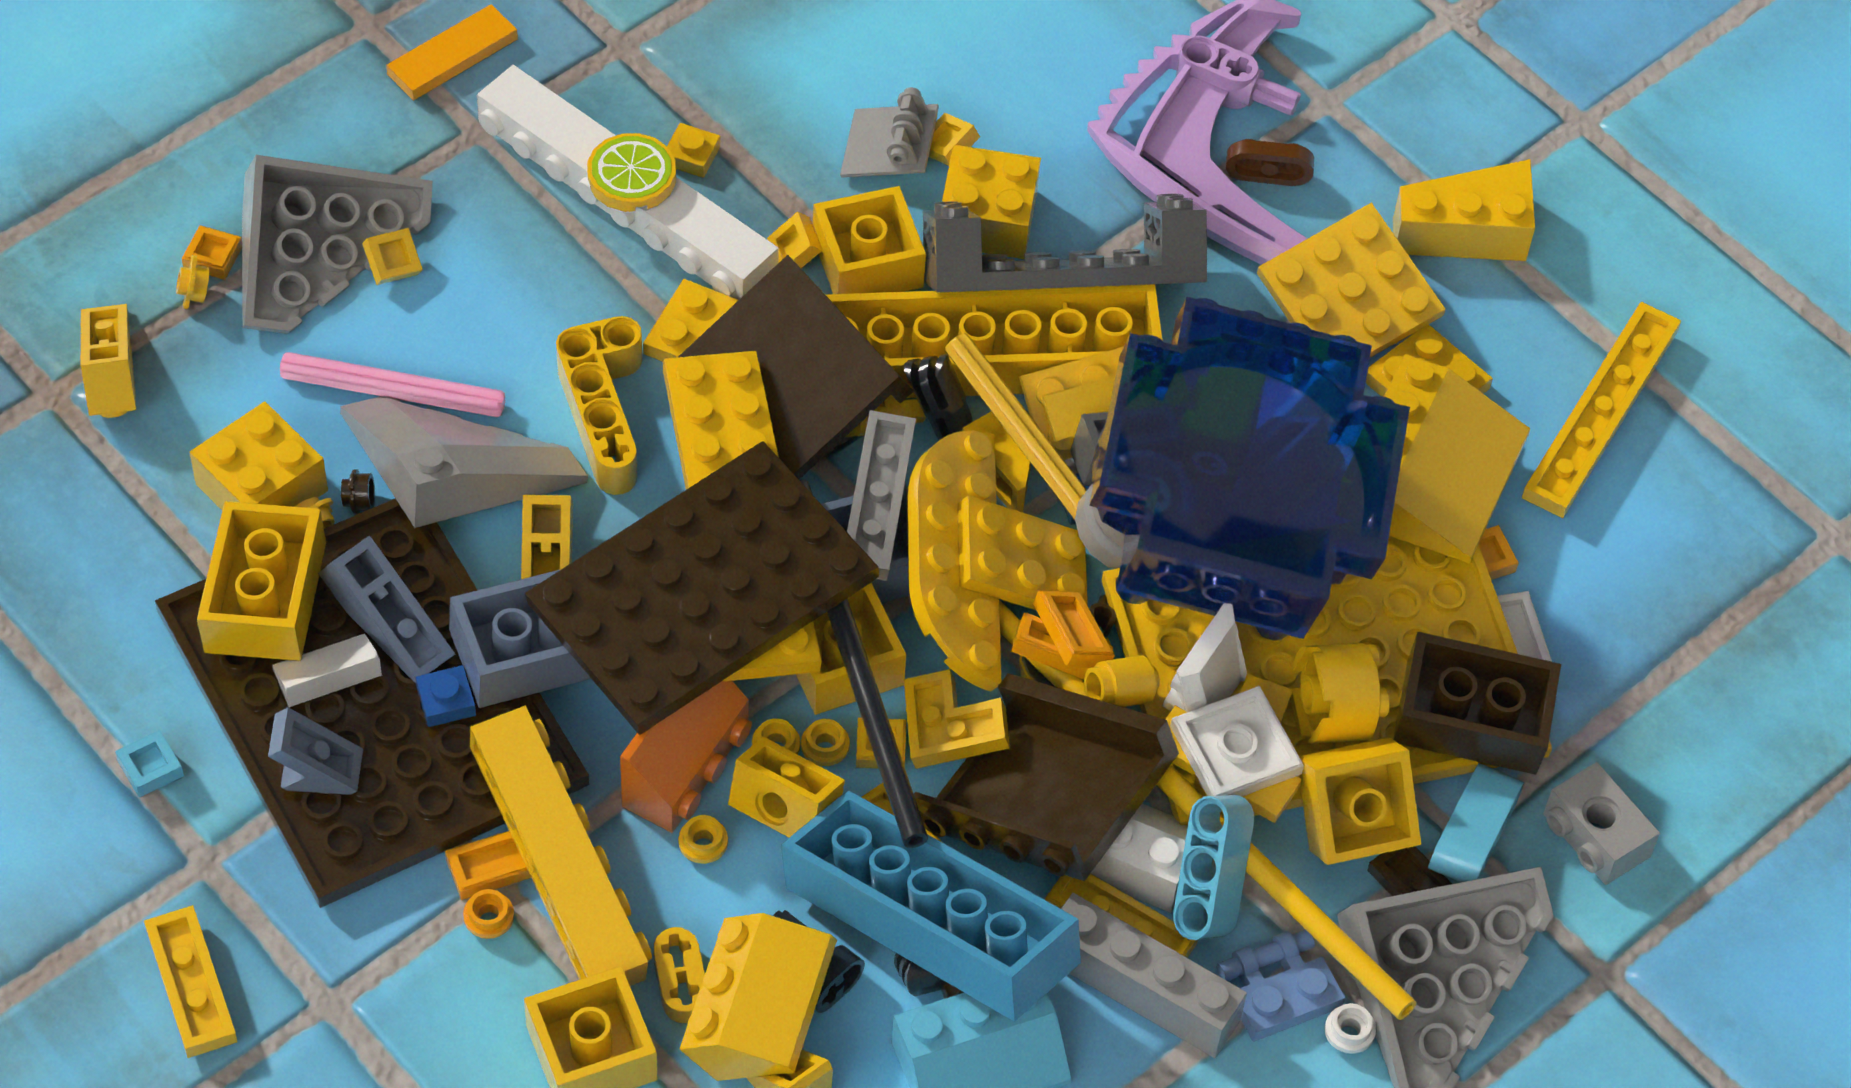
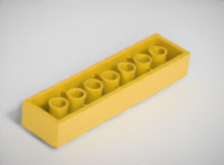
[825,284,1165,398]

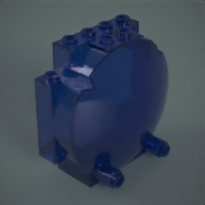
[1089,297,1410,640]

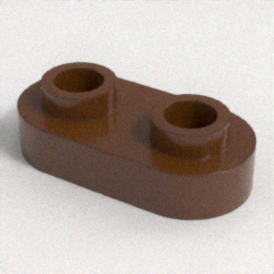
[1226,139,1314,186]

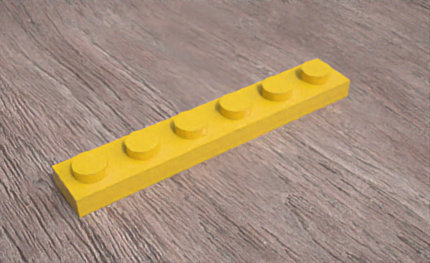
[1522,302,1682,518]

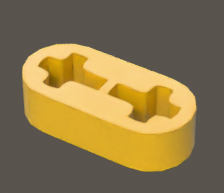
[654,927,705,1023]

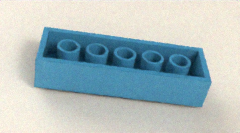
[781,790,1081,1022]

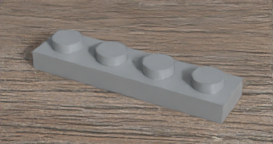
[847,410,916,581]

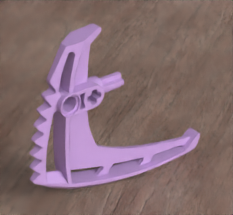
[1087,0,1308,265]

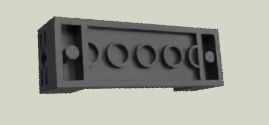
[923,194,1207,293]

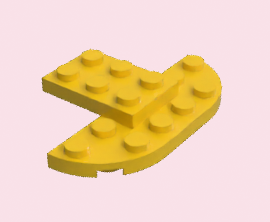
[907,430,1088,692]

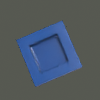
[415,665,476,727]

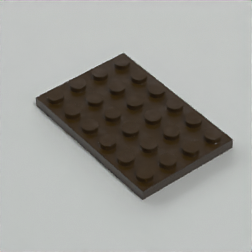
[525,441,879,735]

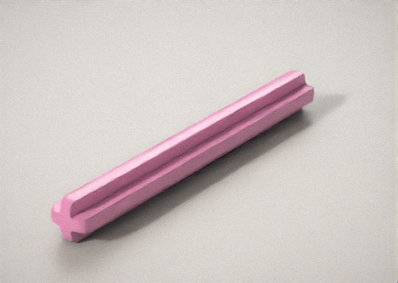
[280,352,505,417]

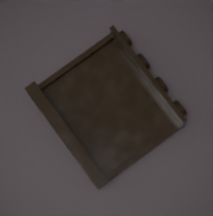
[678,255,914,479]
[914,673,1179,882]

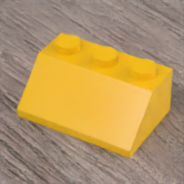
[679,913,837,1081]

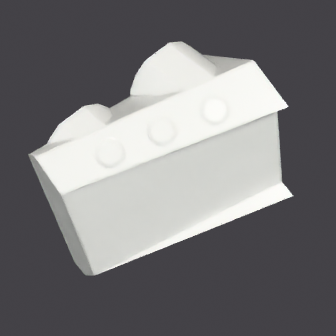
[1162,603,1247,712]

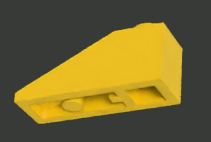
[80,304,136,418]
[521,495,573,579]

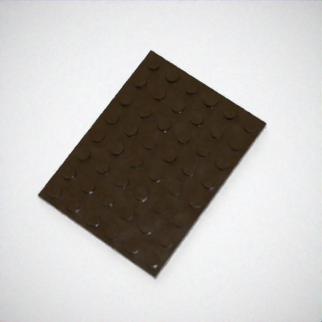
[155,498,590,908]

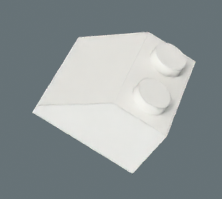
[1091,804,1188,913]

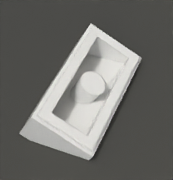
[272,634,382,707]

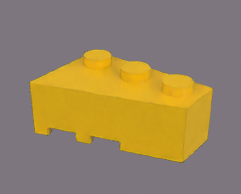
[1393,159,1535,261]

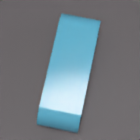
[1428,763,1524,883]
[1173,795,1254,940]

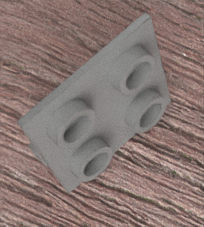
[840,87,939,178]

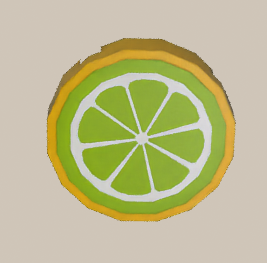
[587,133,676,212]

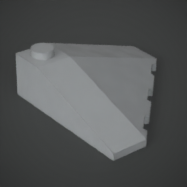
[242,155,433,334]
[340,396,588,528]
[1337,867,1554,1088]

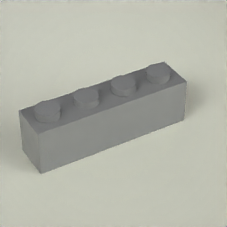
[1061,893,1247,1058]

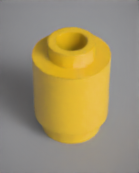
[1084,655,1160,707]

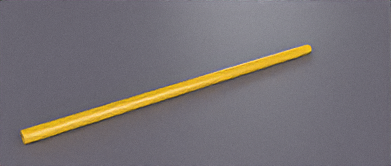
[999,600,1417,1020]

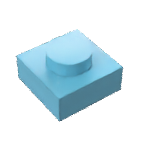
[115,730,184,798]

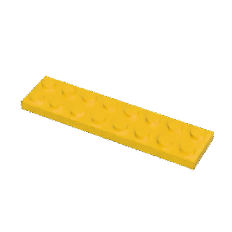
[663,351,822,682]

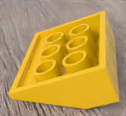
[1336,354,1530,564]

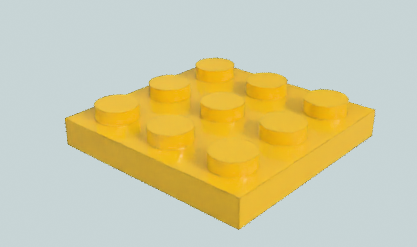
[1257,202,1446,369]

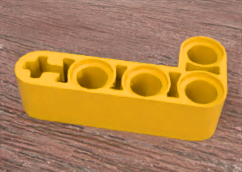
[556,316,642,495]

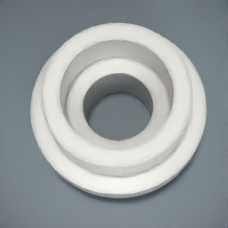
[1325,1003,1376,1054]

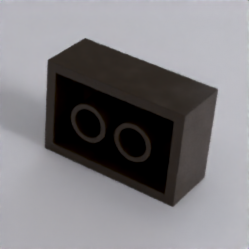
[1393,632,1561,775]

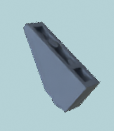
[318,536,455,683]

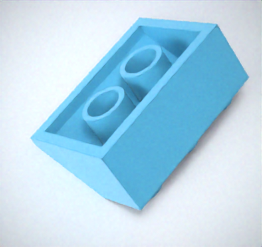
[891,993,1071,1088]

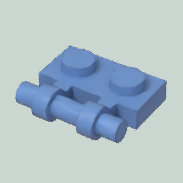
[1216,930,1345,1042]

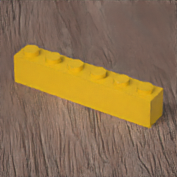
[470,705,652,986]

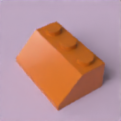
[620,681,752,833]

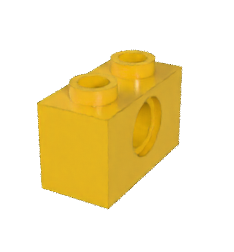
[728,736,845,838]

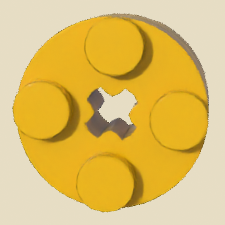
[1291,643,1389,744]

